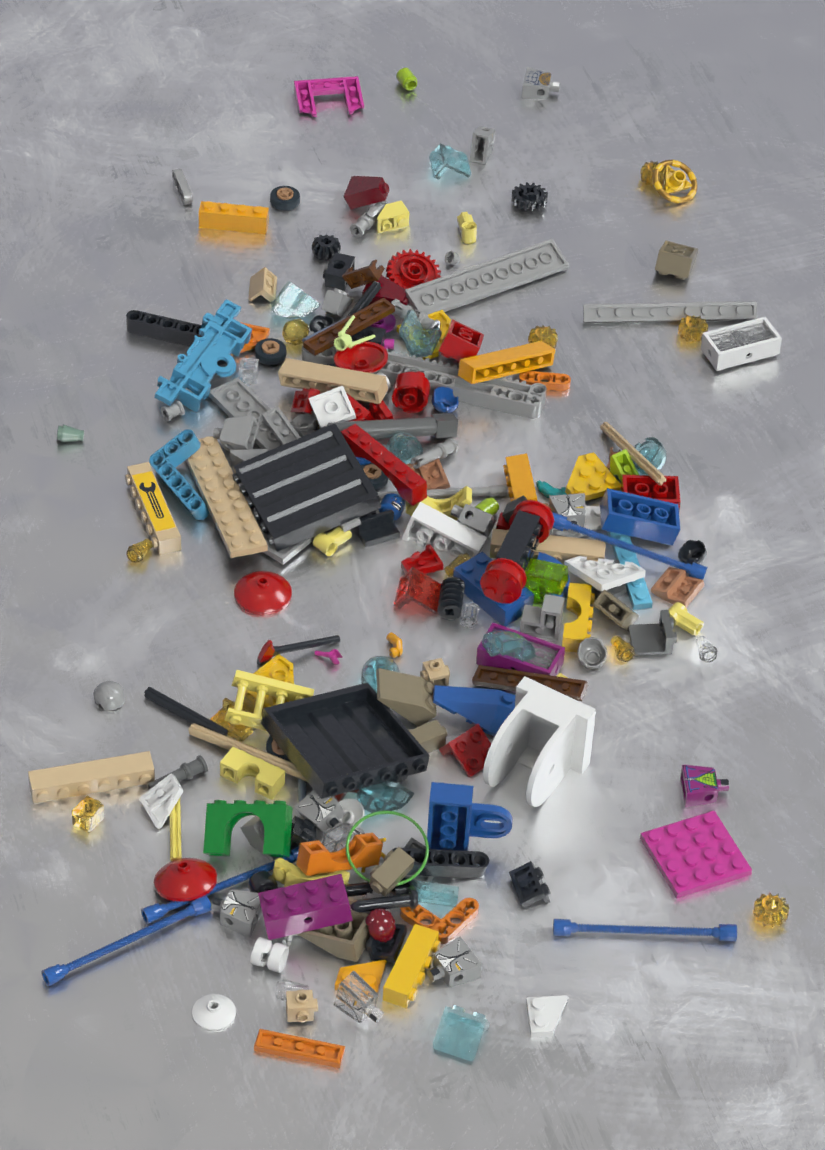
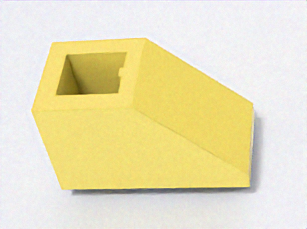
[376,200,410,233]

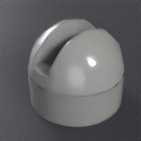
[445,251,460,266]

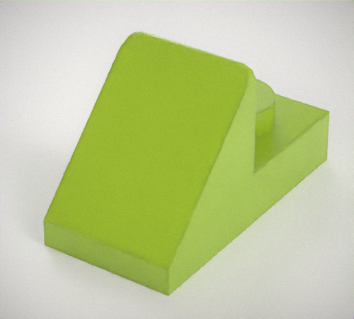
[610,449,639,483]

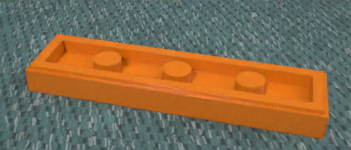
[254,1029,345,1068]

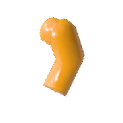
[386,632,403,658]

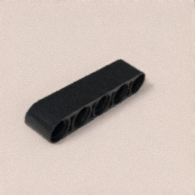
[126,310,203,347]
[392,848,489,878]

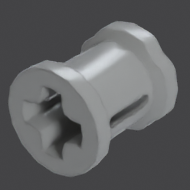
[161,400,185,422]

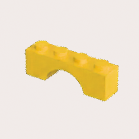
[562,583,595,653]

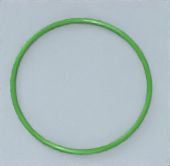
[346,811,429,886]

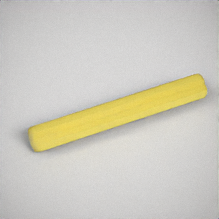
[170,798,182,861]

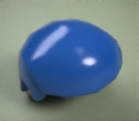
[431,387,459,413]

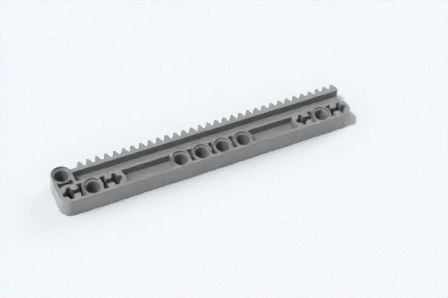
[302,331,546,419]

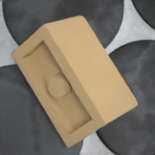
[249,267,277,303]

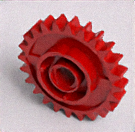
[386,249,441,289]

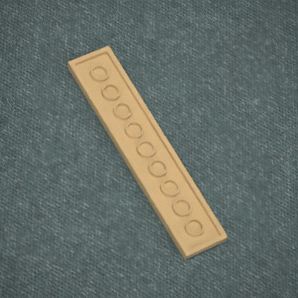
[186,436,268,558]

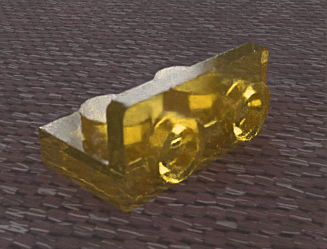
[210,698,257,742]

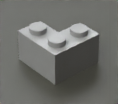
[520,594,564,641]

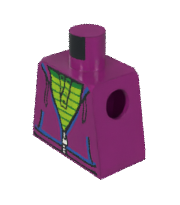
[680,765,729,808]

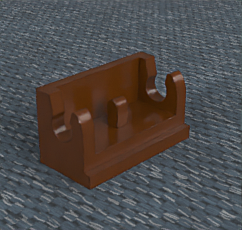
[342,260,385,289]

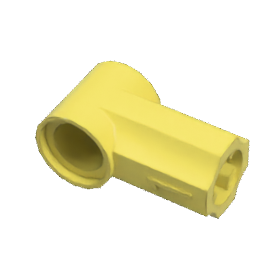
[457,212,477,244]
[313,526,352,556]
[668,602,704,636]

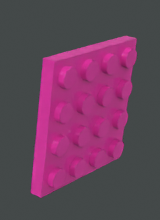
[640,810,752,898]

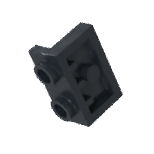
[509,861,551,908]

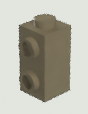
[409,720,448,753]
[369,847,415,897]

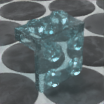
[429,143,472,180]
[399,309,442,358]
[433,1005,490,1061]

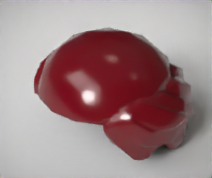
[365,908,396,942]

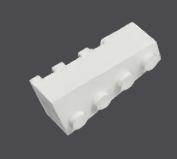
[402,502,487,561]

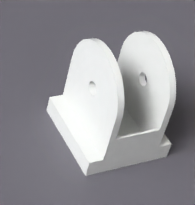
[483,677,596,807]

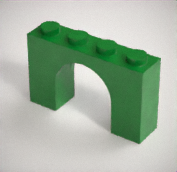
[203,800,293,858]

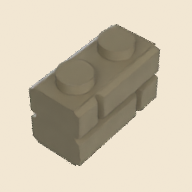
[593,589,640,631]

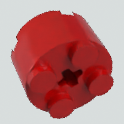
[392,371,430,413]

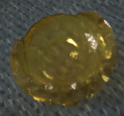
[282,318,310,346]

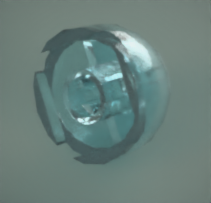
[386,433,423,465]
[632,437,667,475]
[361,656,400,693]

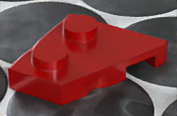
[401,544,444,578]

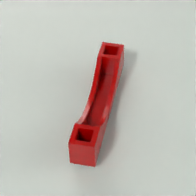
[341,423,427,506]

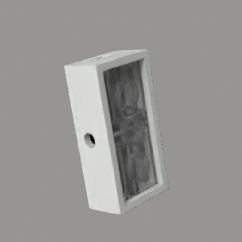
[701,317,782,371]

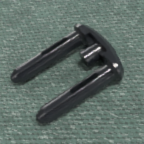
[345,877,418,912]

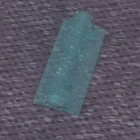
[416,881,459,907]

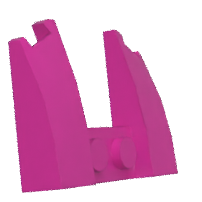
[294,76,364,117]

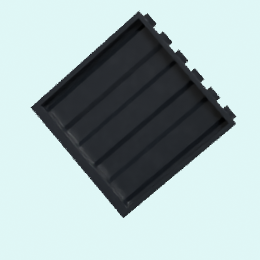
[232,423,381,552]
[261,683,430,799]

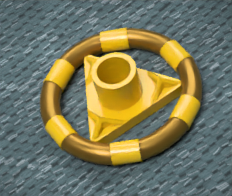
[652,160,698,204]

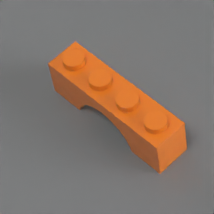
[296,833,383,876]

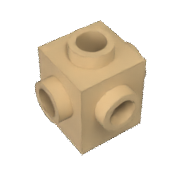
[420,658,450,686]
[286,990,318,1022]

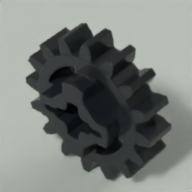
[511,182,548,211]

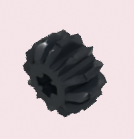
[312,234,341,261]

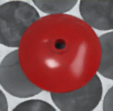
[334,342,388,374]
[234,571,292,615]
[154,858,217,902]

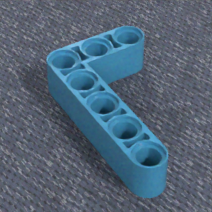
[149,429,209,520]

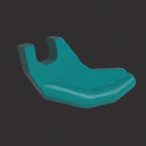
[536,480,566,498]

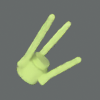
[334,315,375,351]

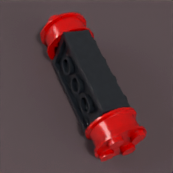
[480,500,554,604]

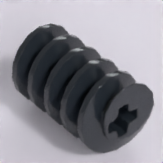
[437,577,465,620]

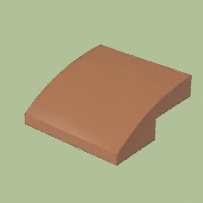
[407,458,450,490]
[651,567,704,608]

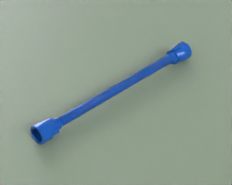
[552,512,708,580]
[141,846,300,925]
[41,895,212,986]
[553,919,737,941]

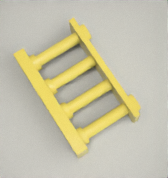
[224,670,314,731]

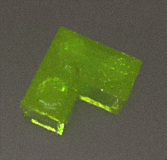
[525,558,568,605]

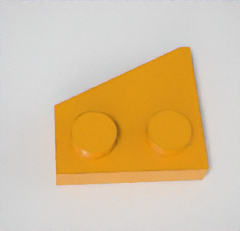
[335,960,386,998]

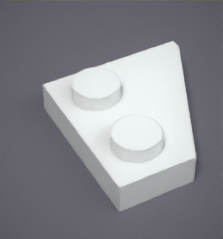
[139,773,184,829]
[526,995,568,1038]

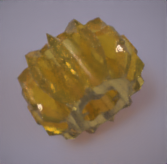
[640,161,665,187]
[678,314,708,343]
[528,325,558,349]
[753,892,789,929]

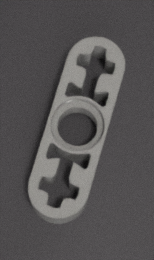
[172,169,193,205]

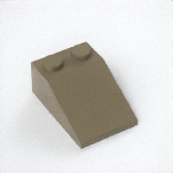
[655,241,698,280]
[376,668,437,727]
[297,909,371,962]

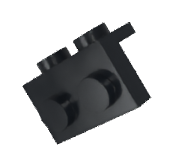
[290,816,316,847]
[366,924,408,963]

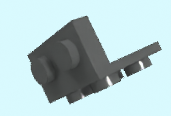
[628,610,677,656]

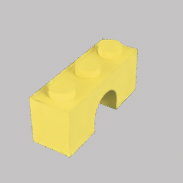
[220,747,285,800]

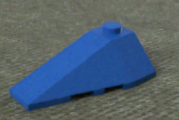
[433,685,516,736]

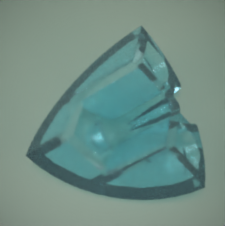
[271,280,321,319]
[482,630,536,662]
[357,781,414,813]

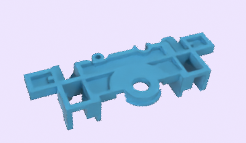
[154,299,252,413]

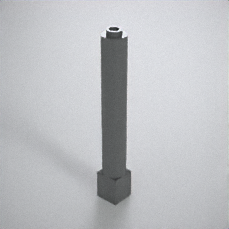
[325,413,458,439]

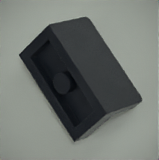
[358,510,400,548]

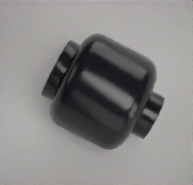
[248,871,279,893]

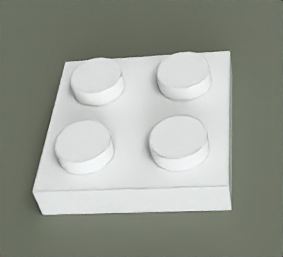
[309,386,356,429]

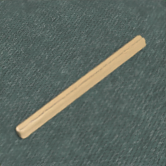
[600,422,666,485]
[188,723,306,781]

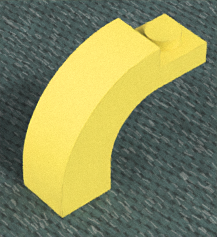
[406,486,472,520]
[272,857,350,887]

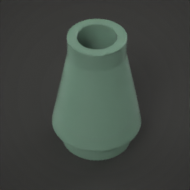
[57,424,84,442]

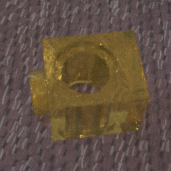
[72,795,104,834]

